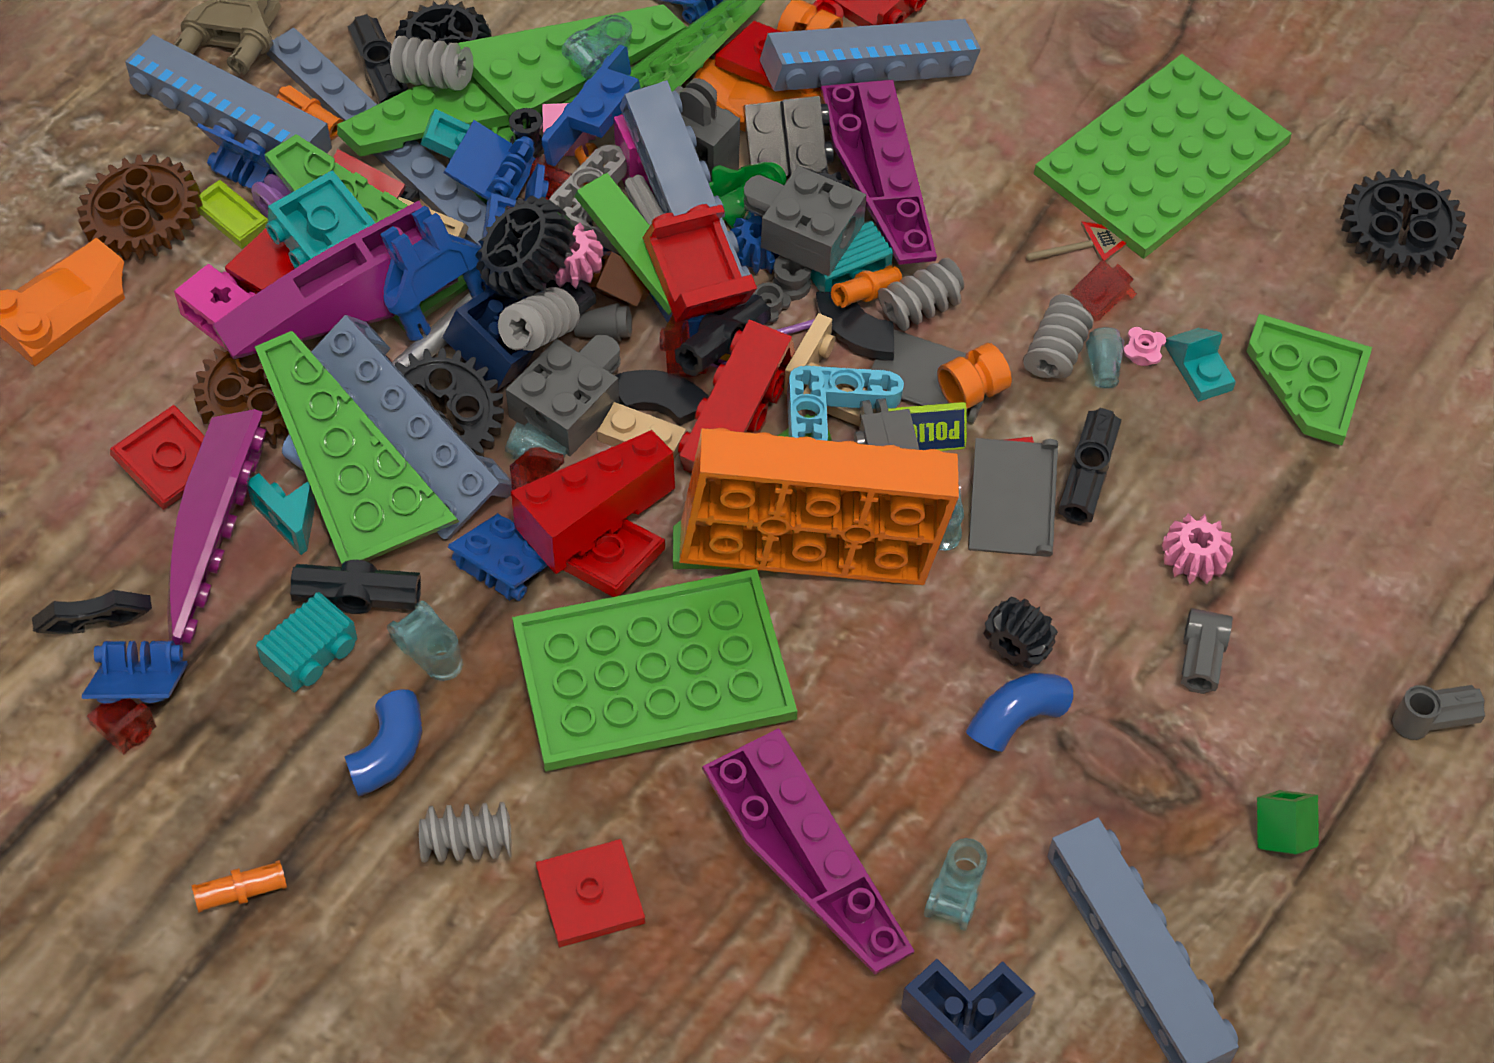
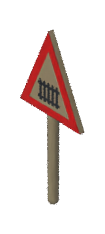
[1026,221,1127,264]

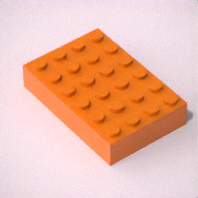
[679,428,959,585]

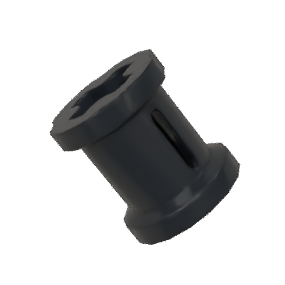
[509,108,543,157]

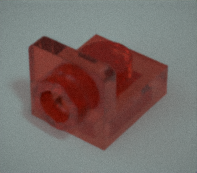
[86,698,157,755]

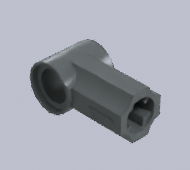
[1181,608,1233,694]
[1392,685,1485,740]

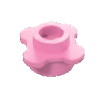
[1123,327,1166,366]

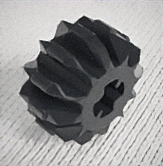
[983,596,1058,669]

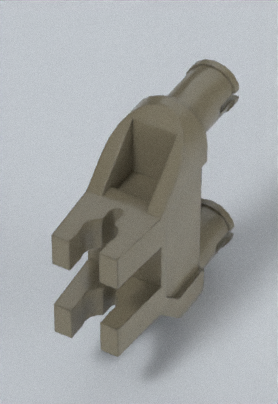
[173,0,281,74]

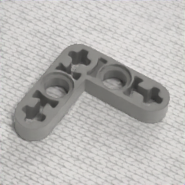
[549,145,627,254]

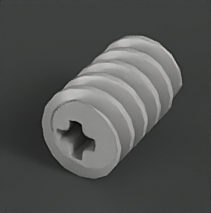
[390,36,473,91]
[878,258,964,331]
[498,287,580,351]
[1023,294,1094,379]
[419,802,512,863]

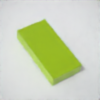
[198,179,268,249]

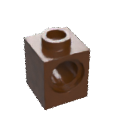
[588,251,650,307]

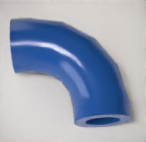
[966,673,1073,752]
[344,689,422,797]

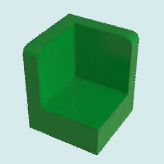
[1257,790,1319,854]

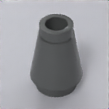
[574,303,632,342]

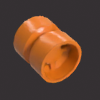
[777,0,843,32]
[937,343,1012,409]

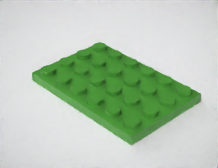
[1034,54,1292,259]
[512,569,797,771]

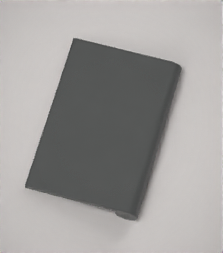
[871,329,986,424]
[969,438,1058,557]

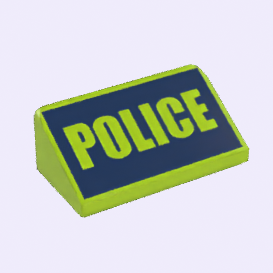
[888,402,967,451]

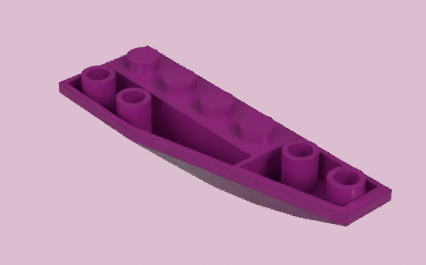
[821,80,937,265]
[213,201,458,359]
[167,409,267,645]
[702,728,915,975]

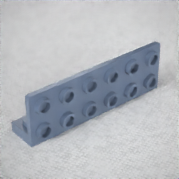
[311,315,518,540]

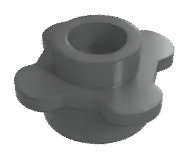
[753,282,791,322]

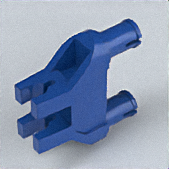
[380,205,490,341]

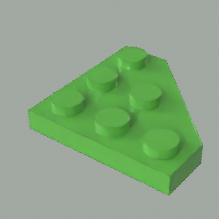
[1246,314,1372,446]

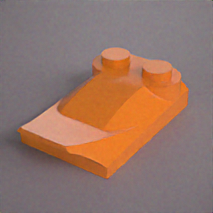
[693,58,824,132]
[0,238,125,366]

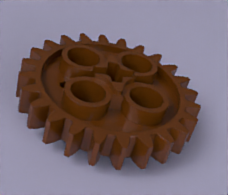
[77,154,203,260]
[193,348,289,445]

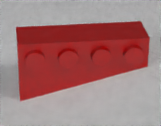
[678,319,795,473]
[511,430,675,574]

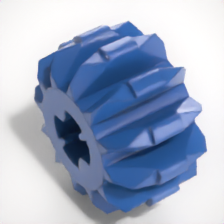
[730,212,780,275]

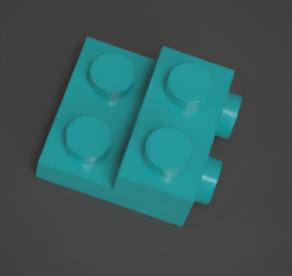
[266,170,375,269]

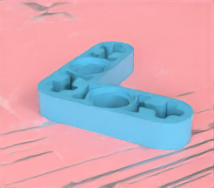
[787,366,904,441]

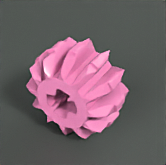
[556,222,603,289]
[1162,514,1233,584]

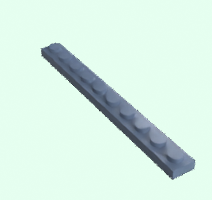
[267,28,487,246]

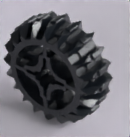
[395,0,492,45]
[475,195,576,300]

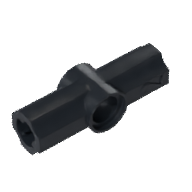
[348,14,408,104]
[675,294,771,376]
[1058,408,1122,525]
[290,559,421,614]

